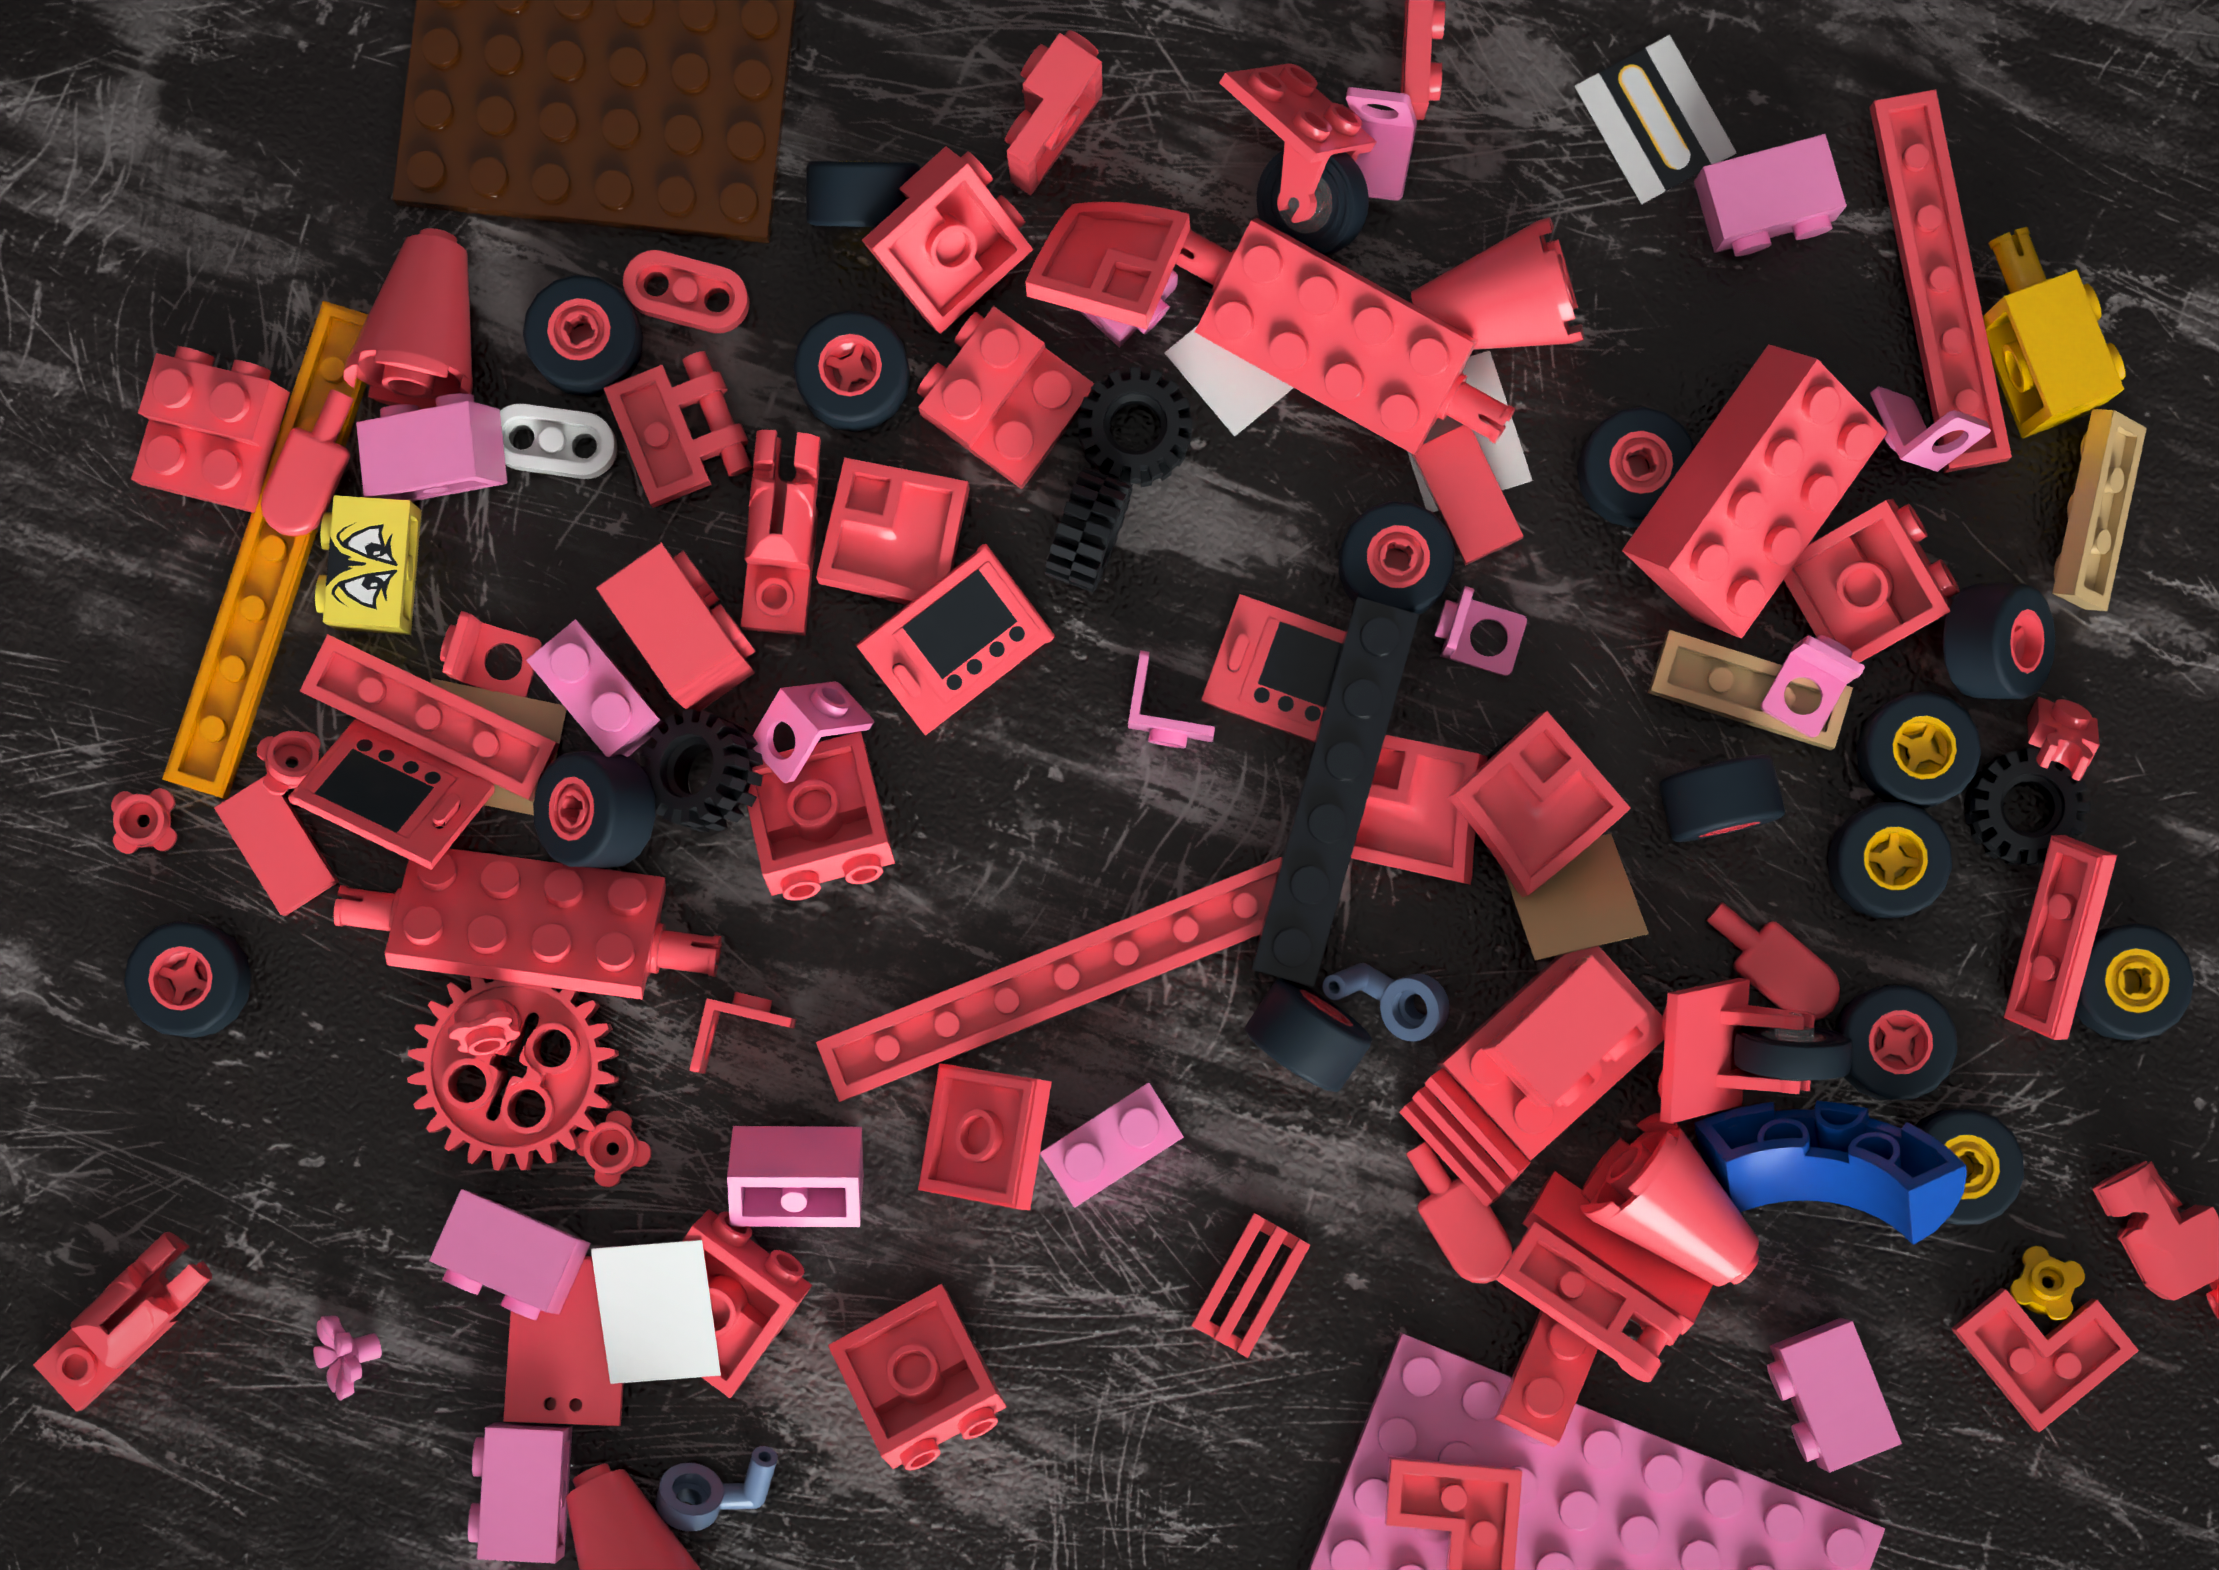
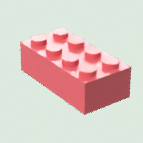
[1622,344,1888,639]

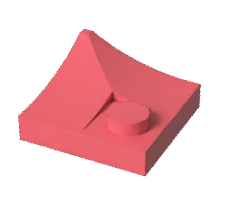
[1025,202,1190,329]
[816,457,970,605]
[1448,711,1631,897]
[1351,735,1488,885]

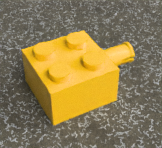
[1983,227,2125,439]

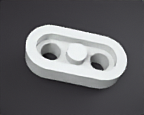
[500,404,617,479]

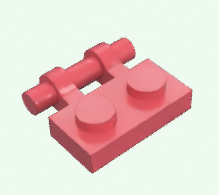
[604,351,752,508]

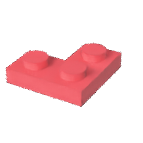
[1951,1288,2139,1432]
[1384,1457,1522,1570]

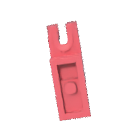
[741,429,821,636]
[2093,1161,2219,1320]
[33,1232,212,1412]

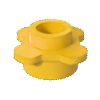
[2010,1246,2085,1320]

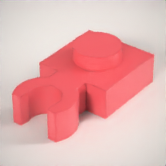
[2027,696,2099,781]

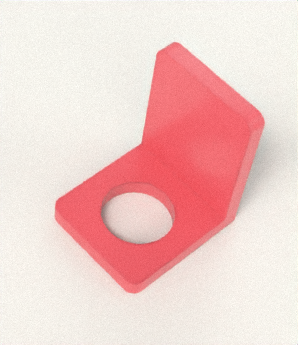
[440,611,543,697]
[690,992,797,1074]

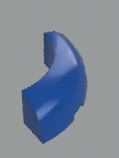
[1694,1101,1967,1245]

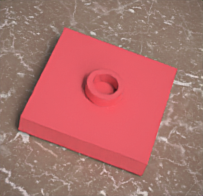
[918,1063,1052,1211]

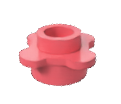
[257,731,321,795]
[111,788,177,854]
[448,1000,520,1055]
[576,1111,651,1187]

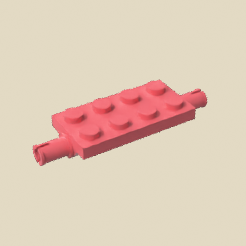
[1175,218,1515,455]
[334,848,721,1000]

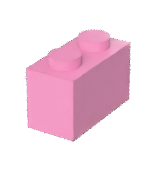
[1694,134,1847,256]
[356,393,507,502]
[526,619,666,757]
[1040,1082,1184,1208]
[727,1126,864,1227]
[429,1189,591,1320]
[1767,1318,1902,1473]
[468,1422,572,1563]

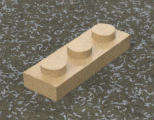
[2052,409,2147,611]
[1648,630,1853,750]

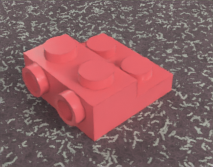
[1004,30,1103,196]
[862,146,1034,334]
[917,306,1095,489]
[131,346,290,513]
[1784,499,1960,663]
[747,731,895,901]
[682,1209,813,1398]
[828,1284,1007,1470]

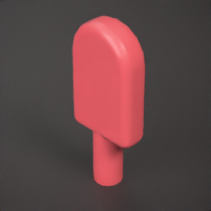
[261,389,354,537]
[1706,902,1840,1021]
[1405,1141,1512,1284]

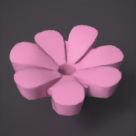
[313,1315,381,1401]

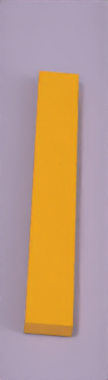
[162,301,368,800]

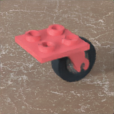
[1219,63,1377,256]
[1658,978,1853,1124]

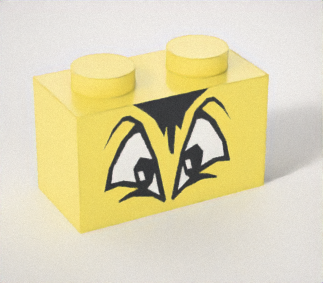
[315,495,422,635]

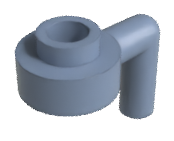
[1323,963,1449,1041]
[655,1446,778,1531]

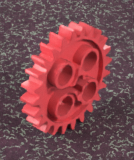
[407,977,619,1171]

